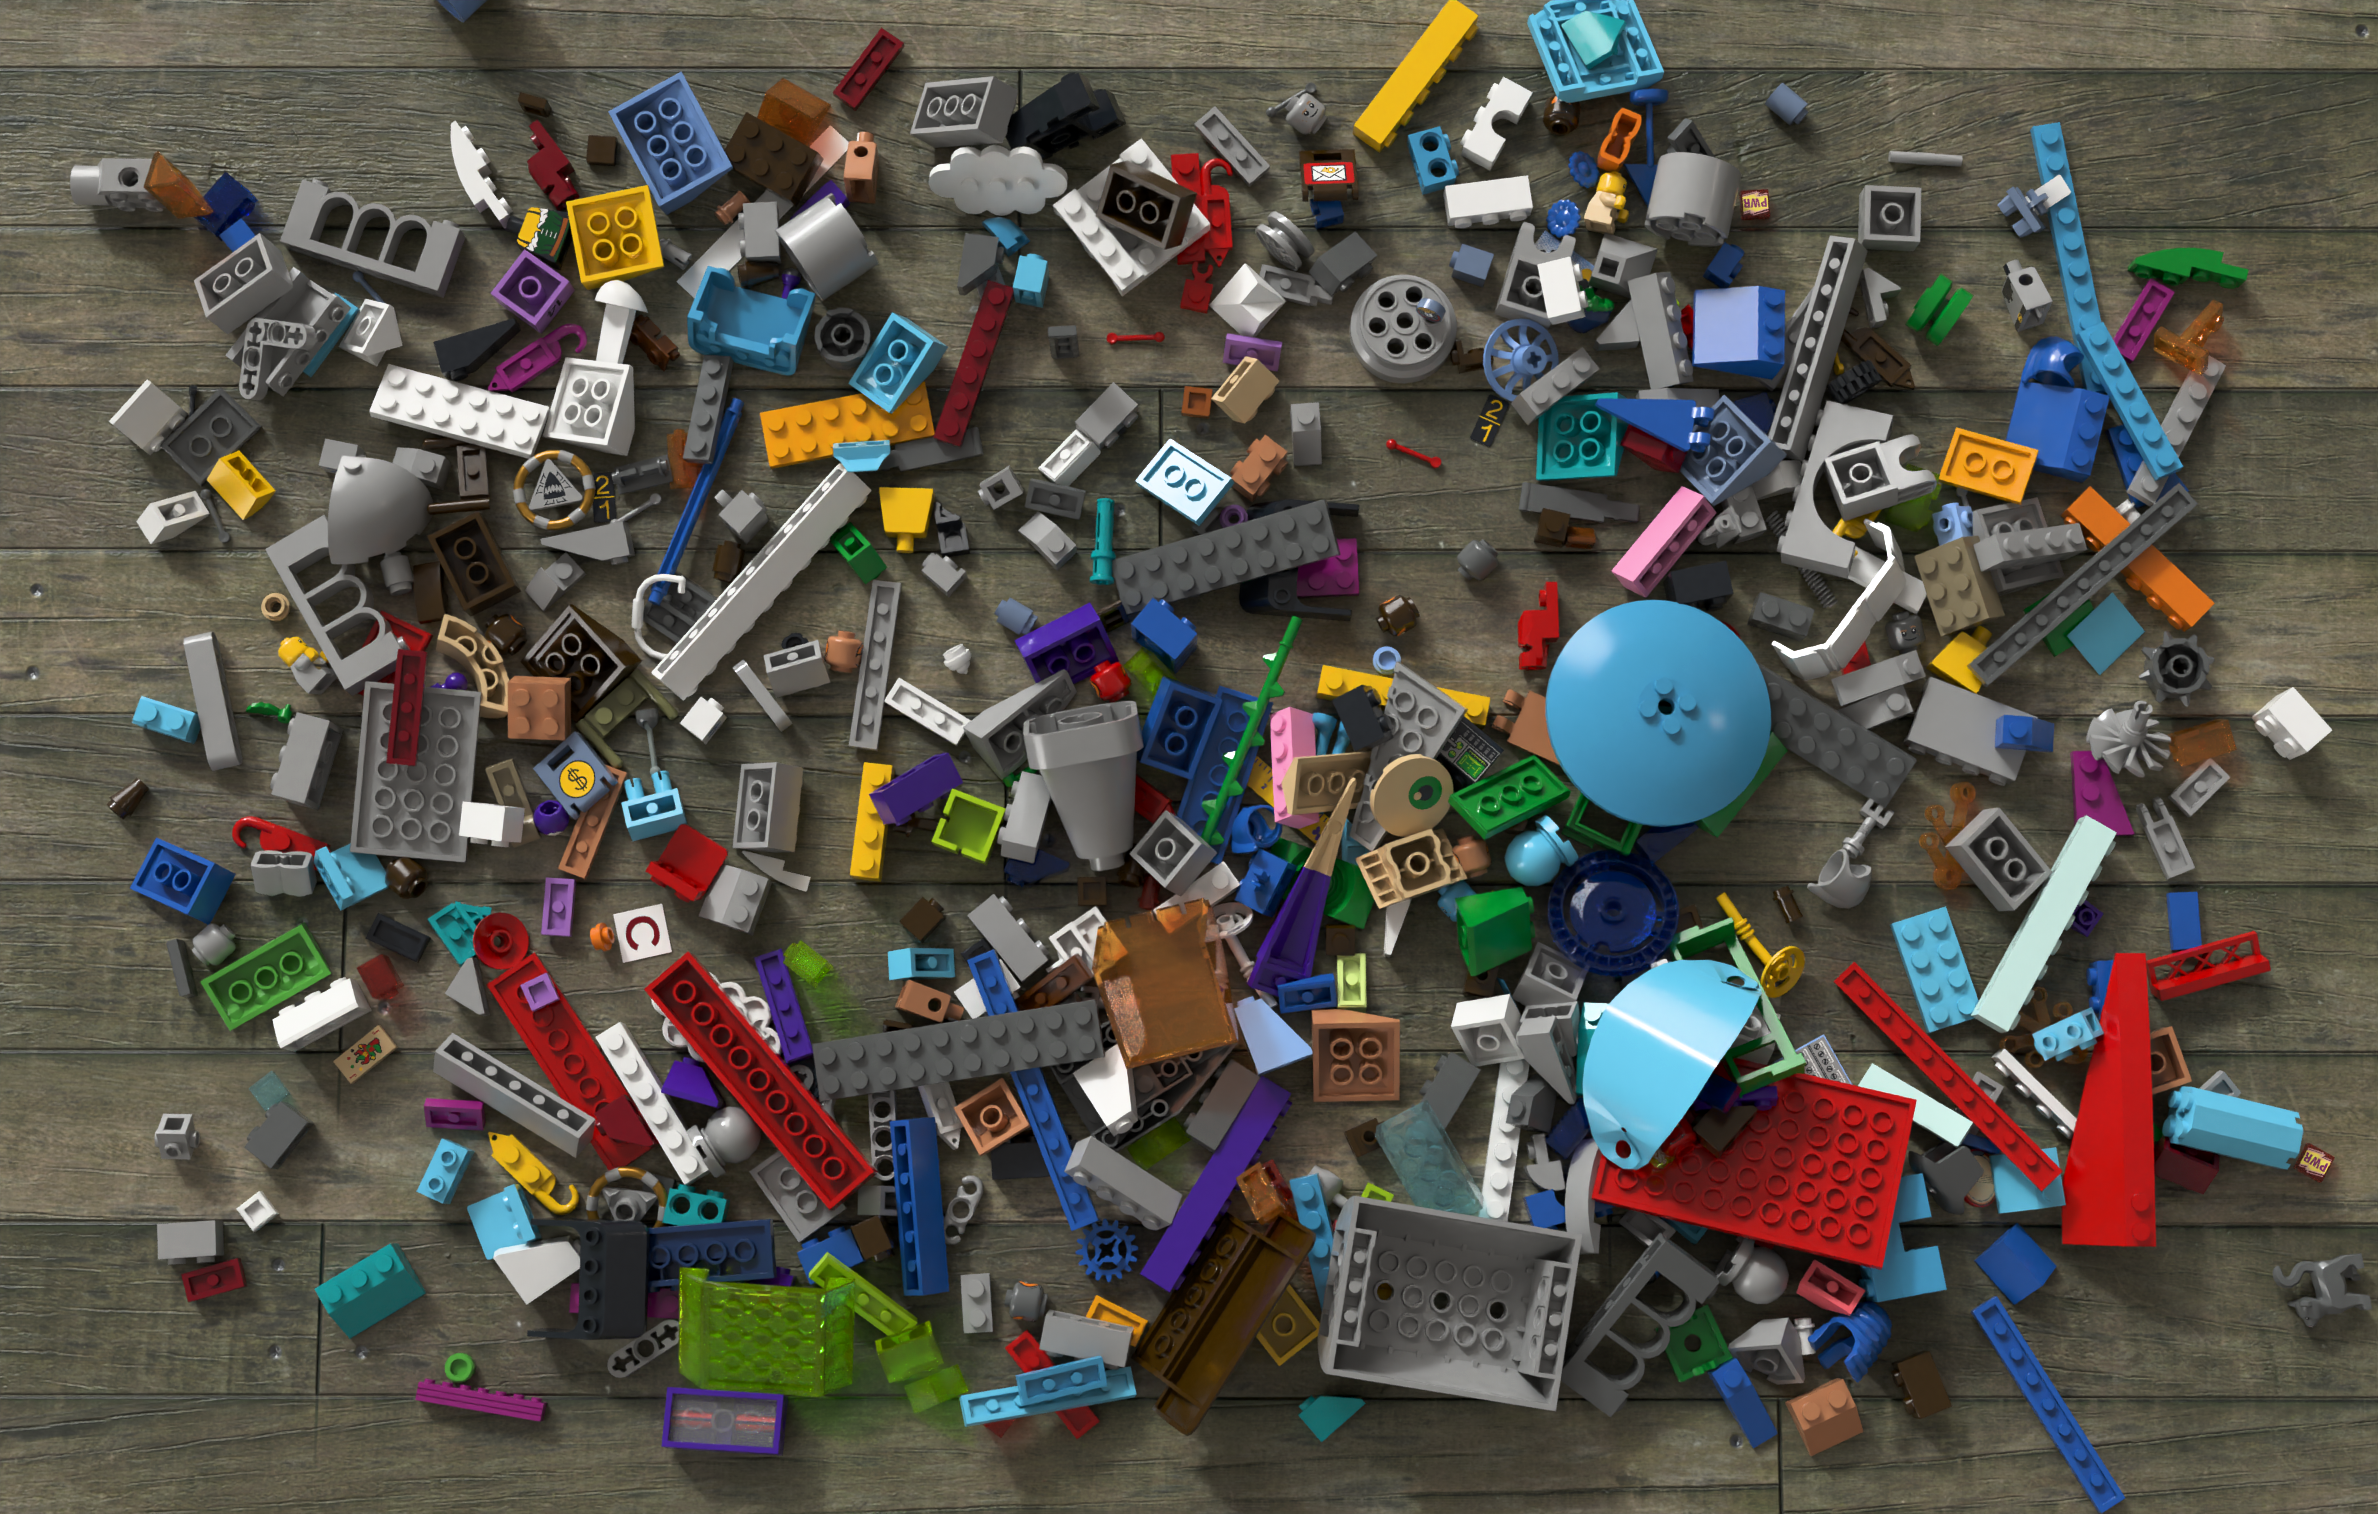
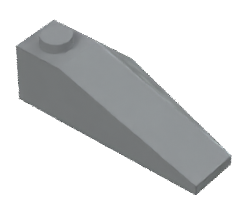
[963,669,1077,780]

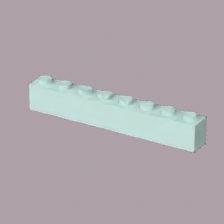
[1971,815,2117,1033]

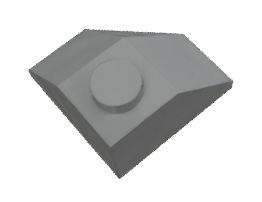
[1728,1317,1805,1385]

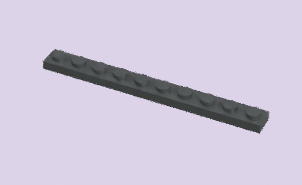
[1967,483,2198,687]

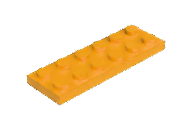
[760,381,935,469]

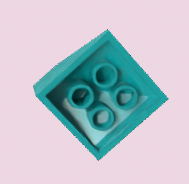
[1536,392,1629,481]

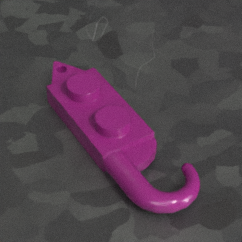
[488,323,587,393]

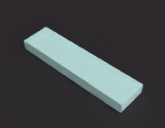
[1858,1063,1973,1148]

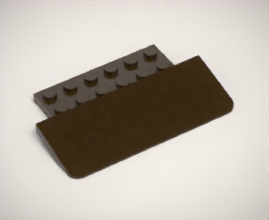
[1131,1211,1316,1436]

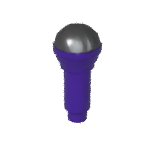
[781,268,801,299]

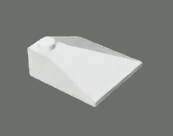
[543,357,635,456]

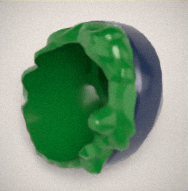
[1567,285,1614,334]

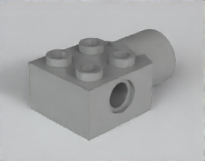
[70,158,175,212]

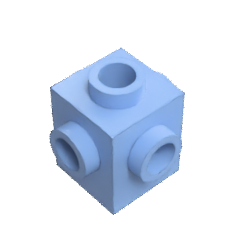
[1932,502,1973,546]

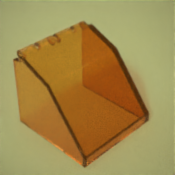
[1092,898,1238,1069]

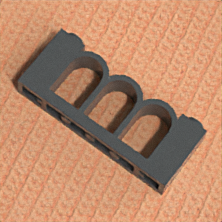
[1561,1233,1720,1417]

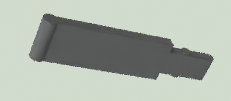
[865,427,984,474]
[1519,482,1640,523]

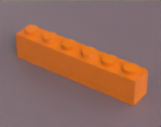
[2060,486,2215,632]

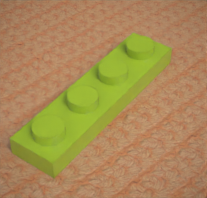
[809,1252,918,1344]

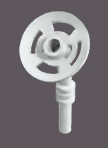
[1197,902,1278,1009]

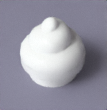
[943,644,971,674]

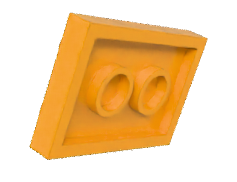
[1938,427,2039,505]

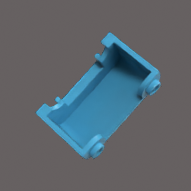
[687,266,815,376]

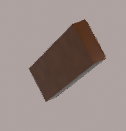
[1015,953,1095,1011]

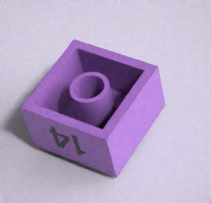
[491,249,575,334]

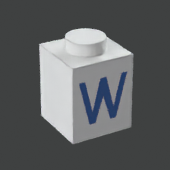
[680,697,727,744]

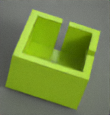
[931,789,1006,866]

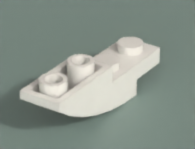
[451,121,513,229]

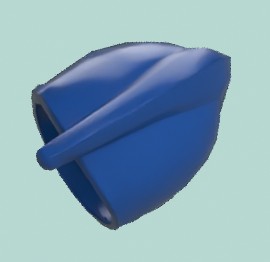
[2021,336,2084,388]
[1231,805,1283,854]

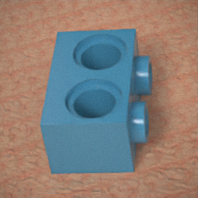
[1407,126,1459,195]

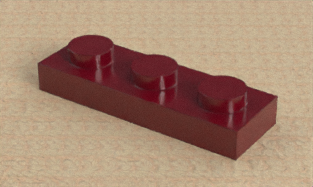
[833,27,905,111]

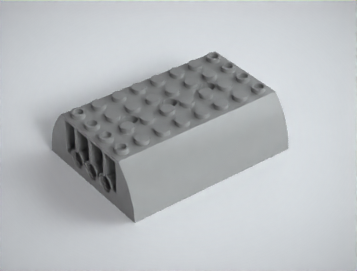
[1317,1196,1582,1411]

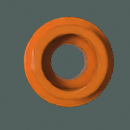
[590,923,615,951]

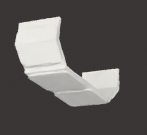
[1772,519,1907,681]

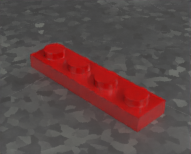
[1171,153,1205,265]

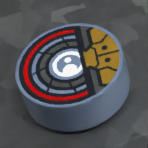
[1416,298,1446,322]

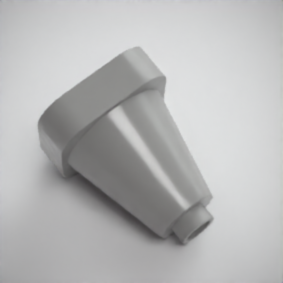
[1023,701,1143,871]

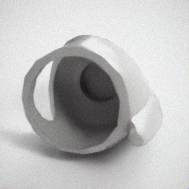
[1807,849,1872,909]

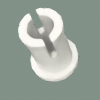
[2115,499,2141,524]
[1793,1318,1816,1355]

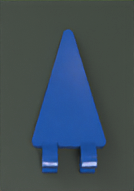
[1595,398,1714,452]

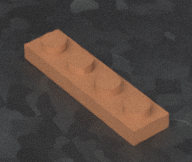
[558,765,628,879]

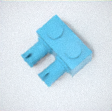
[621,771,687,841]

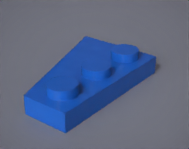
[2105,424,2189,509]

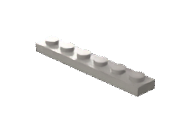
[2127,351,2226,506]
[849,580,902,751]

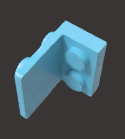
[313,843,389,910]
[467,1184,542,1260]

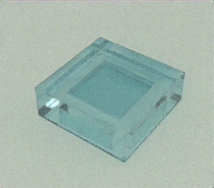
[248,1071,291,1111]

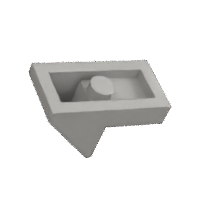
[1859,268,1902,329]
[525,552,586,612]

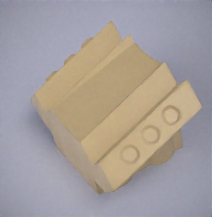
[1355,828,1468,909]

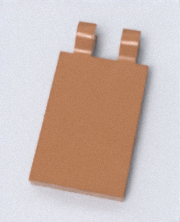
[1491,689,1562,768]

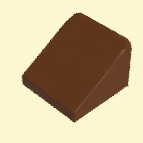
[1564,526,1596,549]

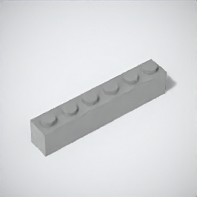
[433,1033,596,1158]

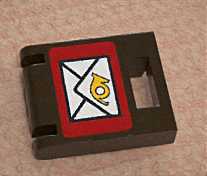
[1299,149,1358,202]

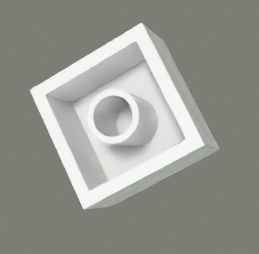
[2251,687,2332,760]

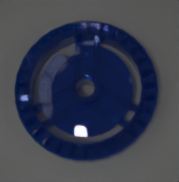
[1547,850,1679,976]

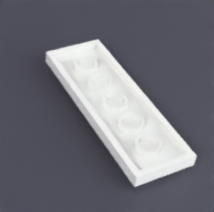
[369,364,550,459]

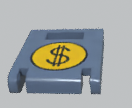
[533,731,618,820]

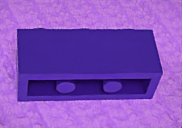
[869,753,963,826]

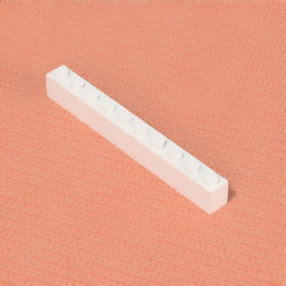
[651,463,872,701]

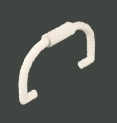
[632,574,686,660]

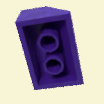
[1014,603,1119,684]

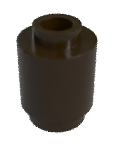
[712,540,745,583]

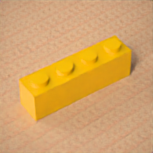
[850,762,895,882]

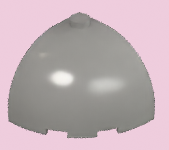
[328,455,433,564]

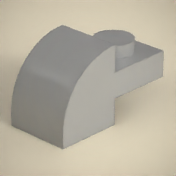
[1524,1133,1565,1191]

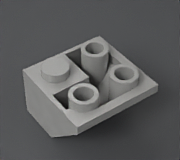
[1588,233,1658,299]

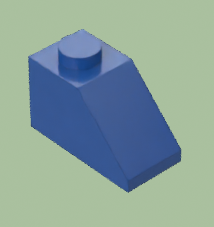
[1995,715,2054,753]

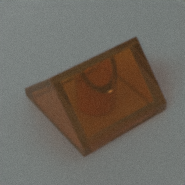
[757,78,831,146]
[143,151,214,219]

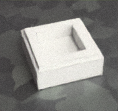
[237,1191,279,1232]

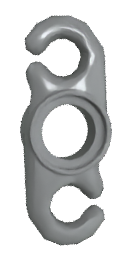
[944,1175,984,1245]

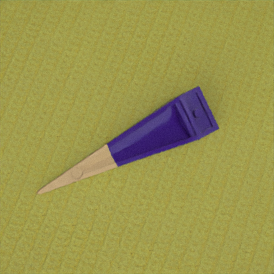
[1247,777,1357,997]

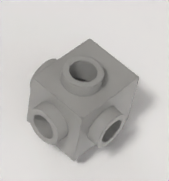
[154,1114,200,1160]

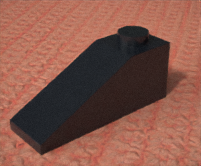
[433,318,521,381]

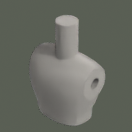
[1308,1165,1348,1209]

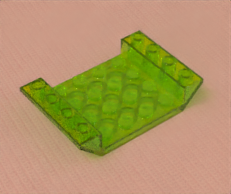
[679,1267,855,1397]

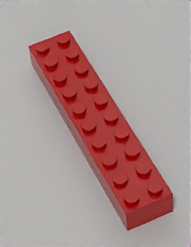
[644,951,878,1211]

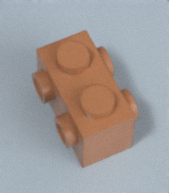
[1230,435,1288,502]

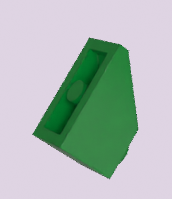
[830,522,888,585]

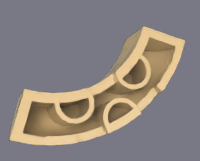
[436,614,509,719]

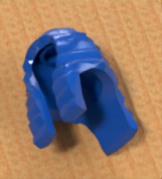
[1808,1301,1892,1383]

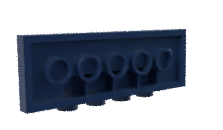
[648,1219,777,1293]

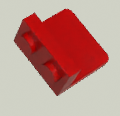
[646,824,728,903]

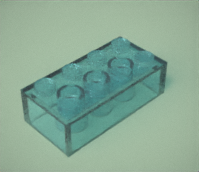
[1375,1100,1483,1215]

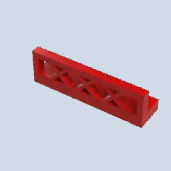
[2146,931,2271,1001]

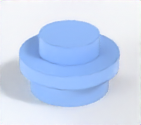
[1373,646,1401,675]

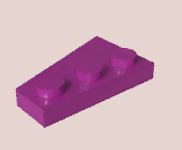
[2070,751,2134,836]

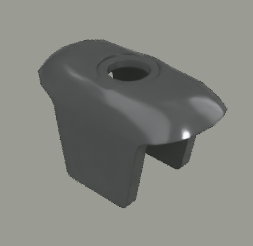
[1908,1141,1984,1215]

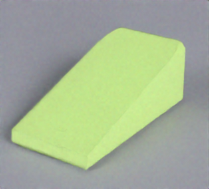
[1337,953,1367,1013]

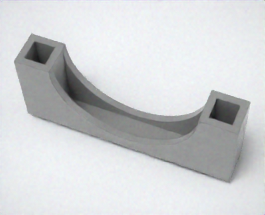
[1777,401,1893,579]

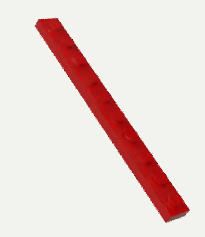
[1834,962,2063,1192]

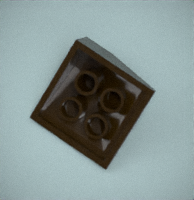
[521,604,642,723]

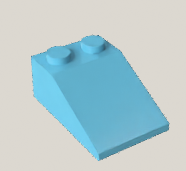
[848,312,948,414]

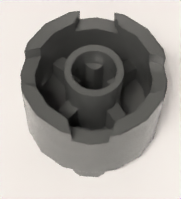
[814,308,873,370]

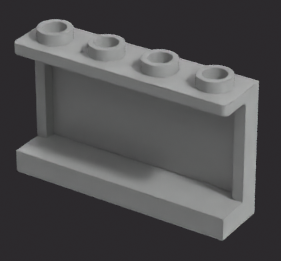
[225,267,351,397]
[1903,677,2038,786]

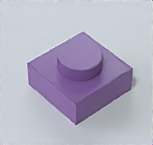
[520,973,560,1012]

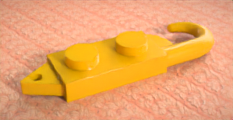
[488,1132,579,1215]

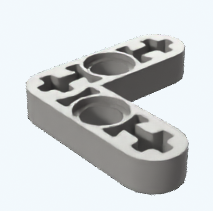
[239,318,317,400]

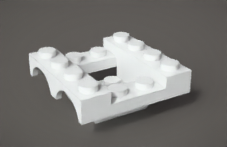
[1053,138,1210,296]

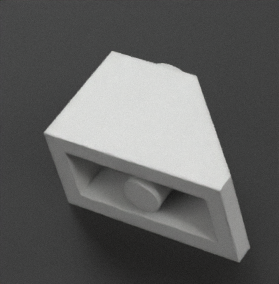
[136,491,210,544]

